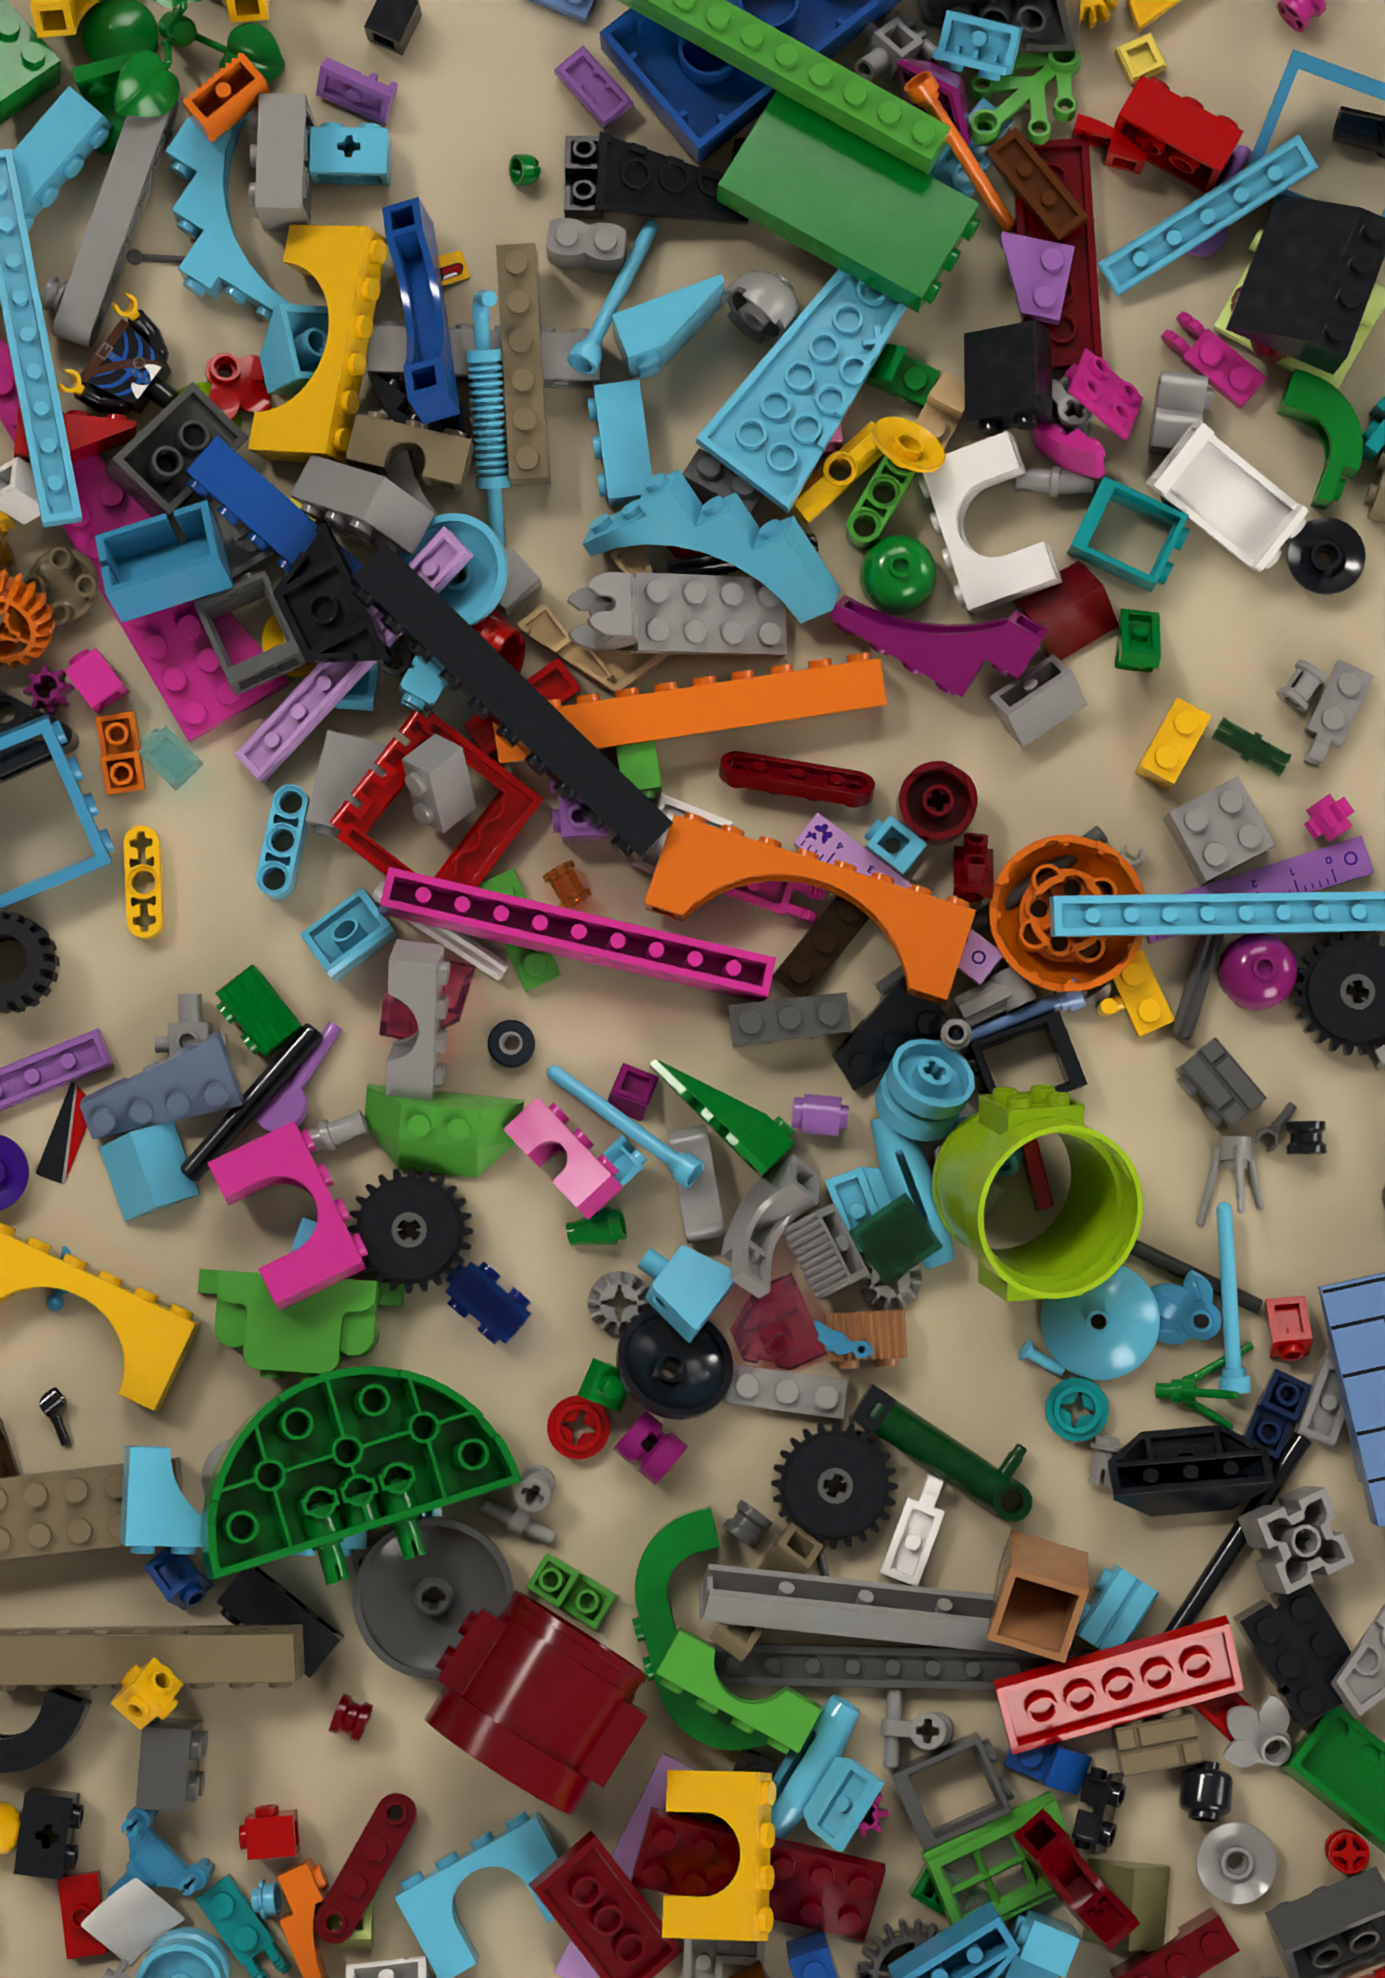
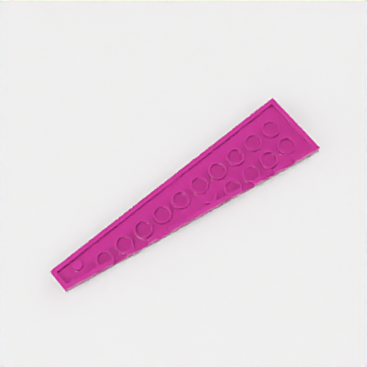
[0,338,290,743]

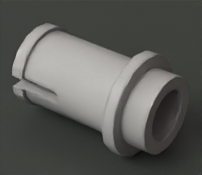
[940,1019,972,1052]
[1088,1435,1122,1487]

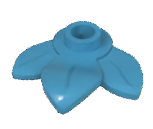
[1150,1270,1222,1345]

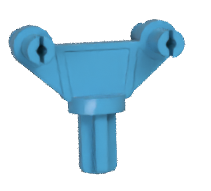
[107,1806,214,1897]

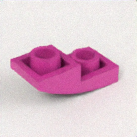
[1032,422,1106,479]

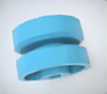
[874,1038,975,1142]
[136,1927,232,1978]

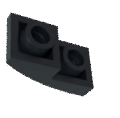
[564,136,603,219]
[370,374,422,424]

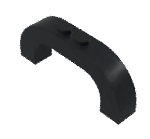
[0,1688,92,1773]

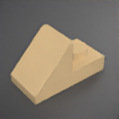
[915,372,965,451]

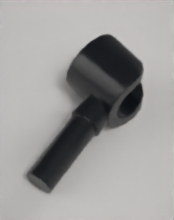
[39,1387,71,1446]

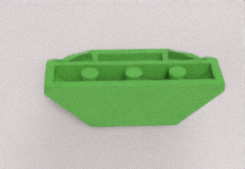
[365,1084,524,1178]

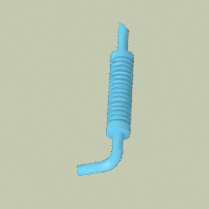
[466,289,511,547]

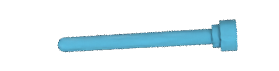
[567,219,659,375]
[547,1065,705,1188]
[1216,1202,1251,1394]

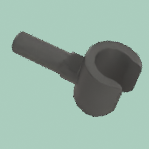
[1254,1102,1297,1152]

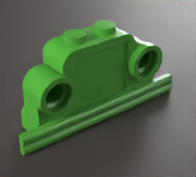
[198,1269,405,1380]

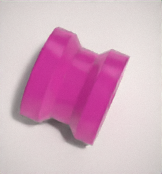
[1277,0,1326,32]

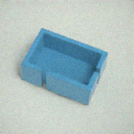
[95,500,233,623]

